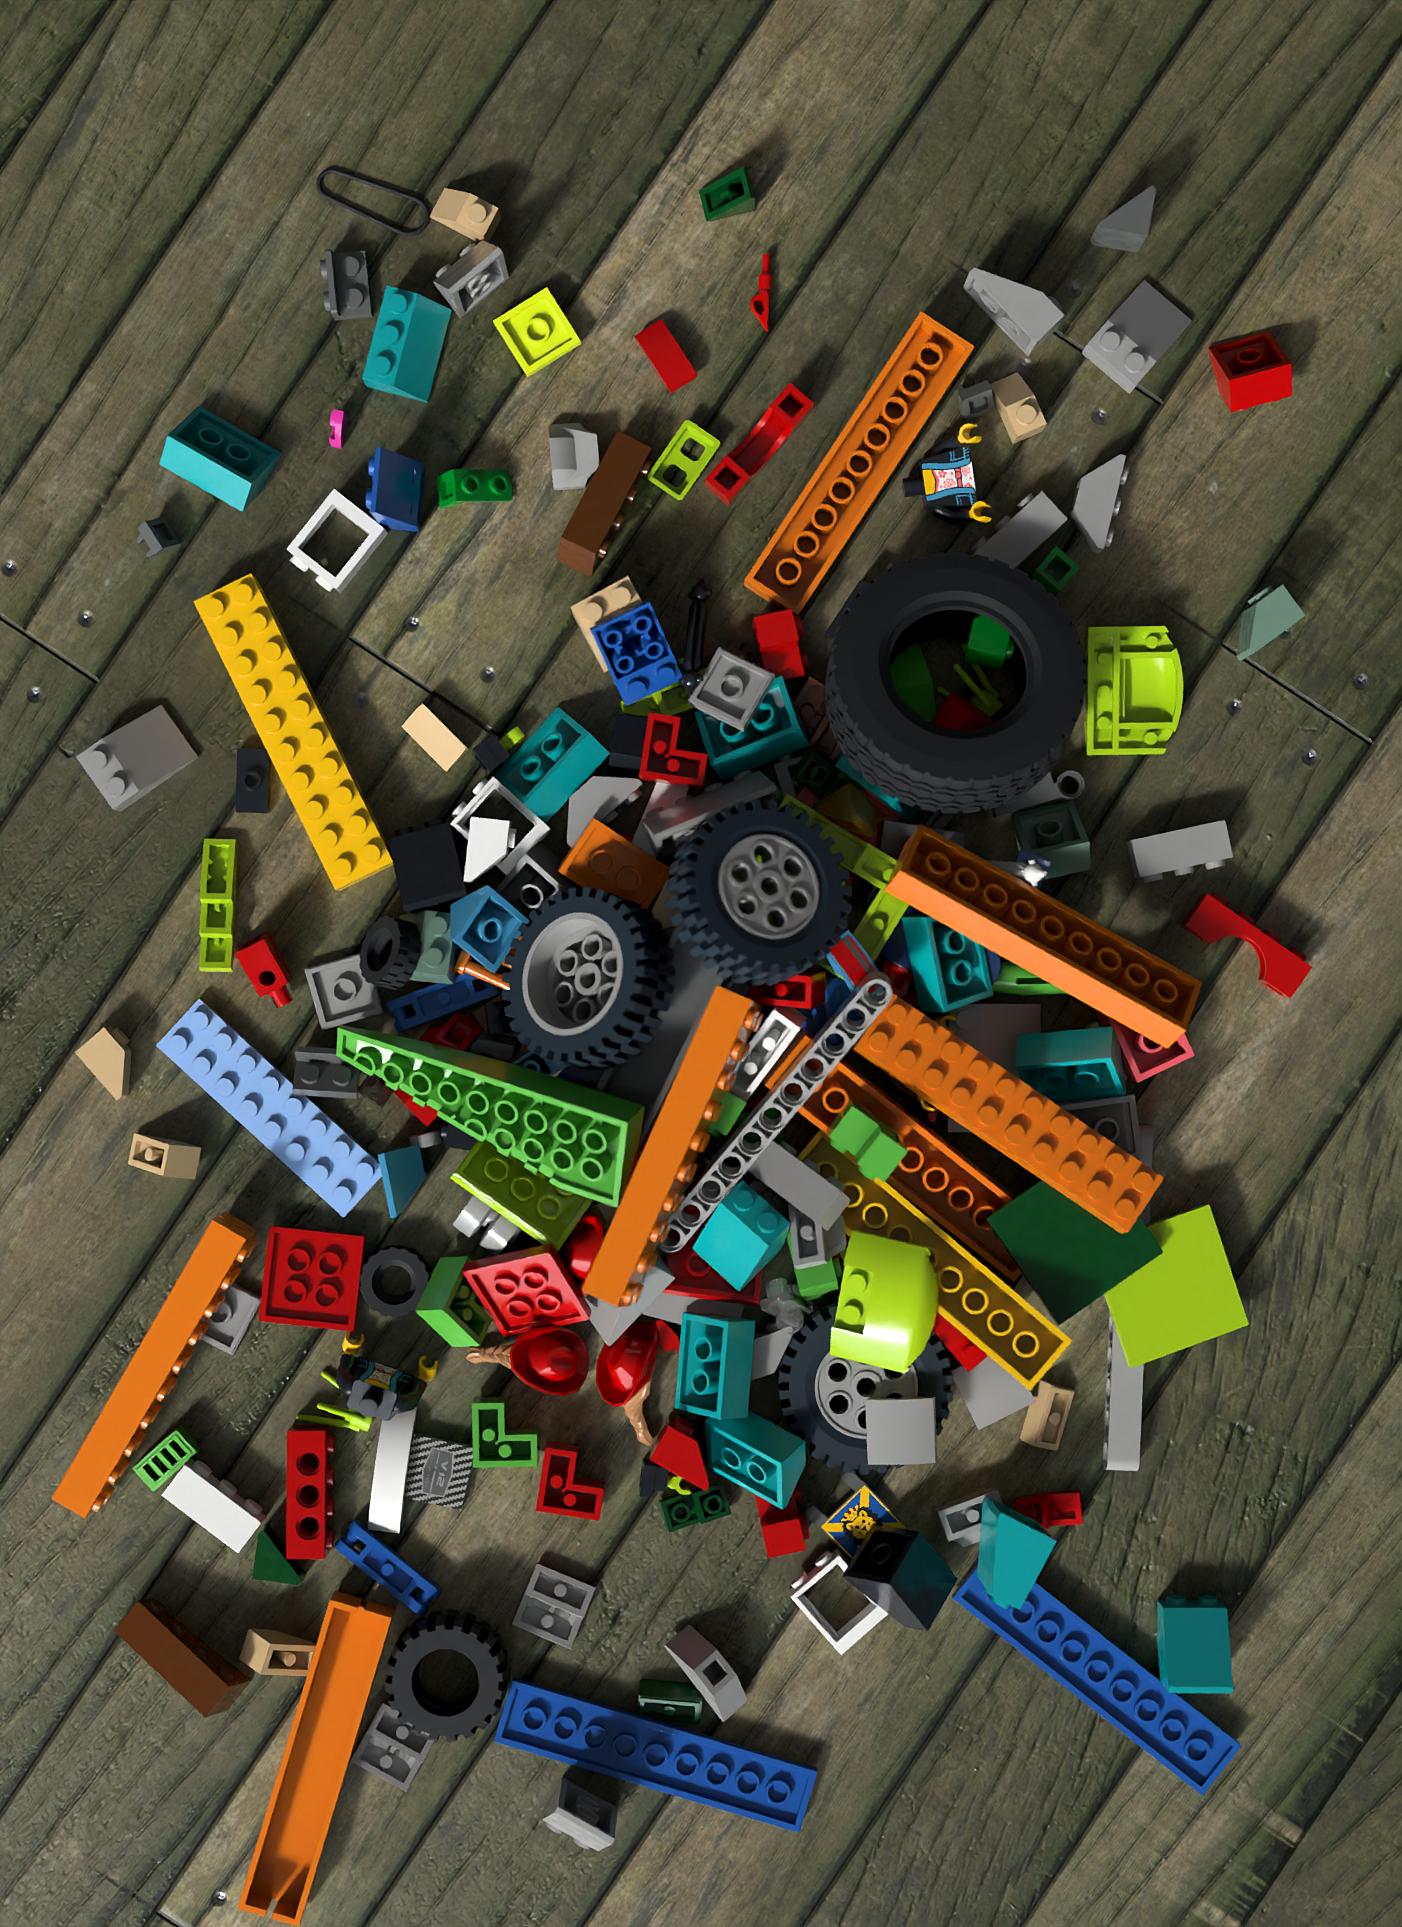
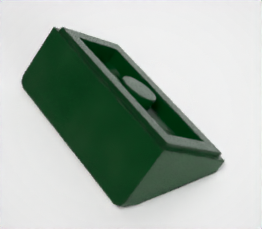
[637,1679,703,1724]

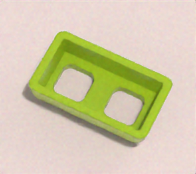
[647,420,720,500]

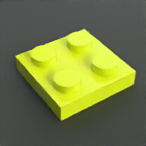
[493,287,581,378]

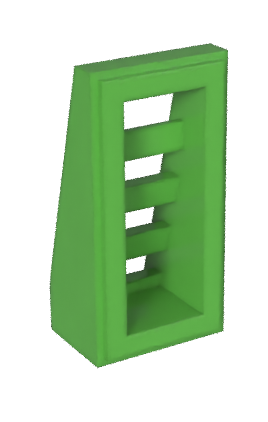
[132,1425,202,1492]

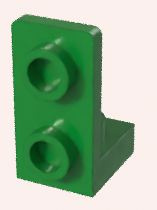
[436,469,513,509]

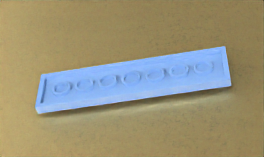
[156,998,382,1218]

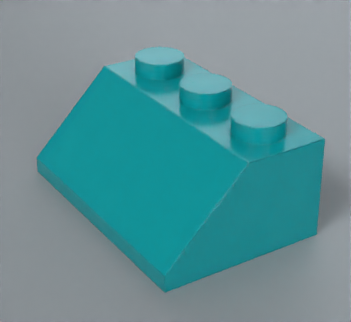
[362,286,452,403]
[159,405,281,512]
[694,676,811,781]
[494,706,610,824]
[902,911,993,1012]
[1015,1026,1126,1102]
[675,1312,755,1420]
[705,1409,806,1510]

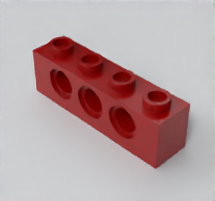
[286,1425,335,1559]

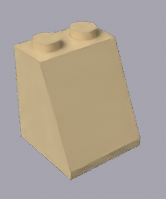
[571,576,642,673]

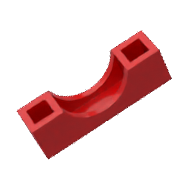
[705,383,814,507]
[1180,893,1312,999]

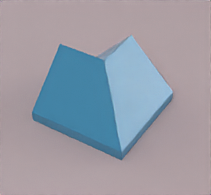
[450,885,530,974]
[378,1145,429,1218]

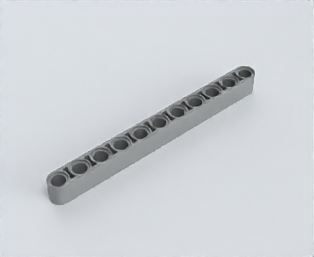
[658,972,892,1253]
[1103,1124,1153,1471]

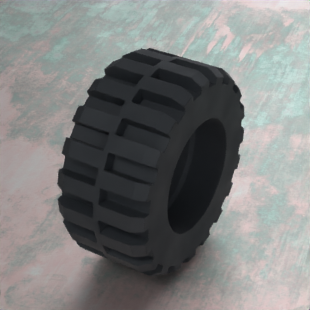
[385,1609,510,1742]

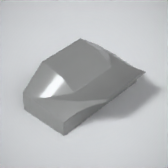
[549,423,599,490]
[788,1203,847,1269]
[936,1488,1002,1547]

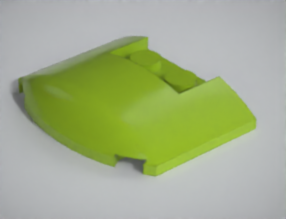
[1084,626,1183,755]
[830,1229,939,1373]

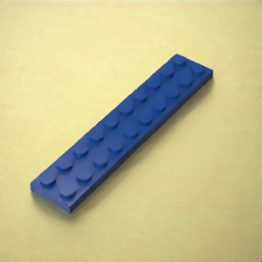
[952,1562,1242,1796]
[494,1677,817,1833]

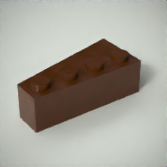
[557,431,653,577]
[114,1598,252,1717]

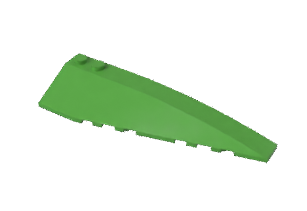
[336,1025,645,1208]

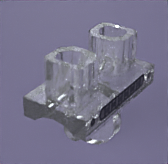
[760,1278,813,1334]

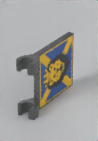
[804,1469,908,1560]

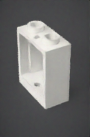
[287,489,388,593]
[450,777,551,875]
[789,1548,888,1655]

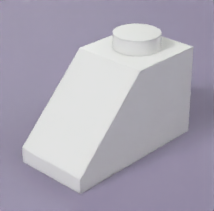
[464,817,516,883]

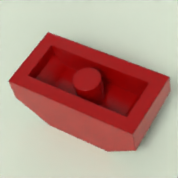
[418,1010,482,1052]

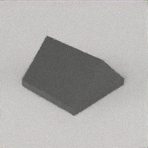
[1090,185,1156,253]

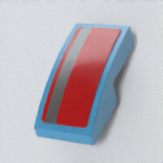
[826,929,884,996]

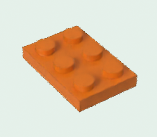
[557,816,671,909]

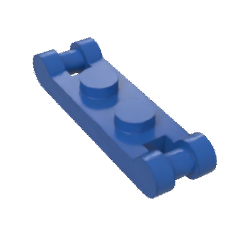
[386,966,503,1033]
[334,1520,443,1616]

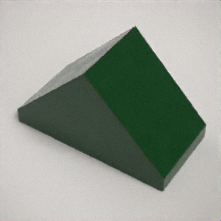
[699,166,755,222]
[252,1524,306,1585]

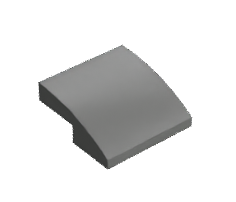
[949,1356,1035,1430]
[865,1396,938,1465]
[511,1564,595,1649]
[350,1703,434,1792]

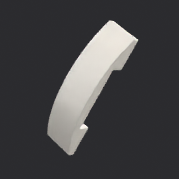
[368,1407,417,1534]

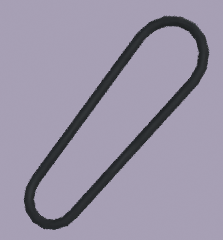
[316,168,430,236]

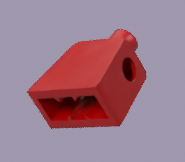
[235,930,294,1008]

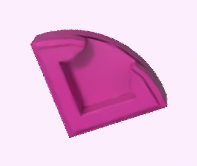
[329,409,348,449]

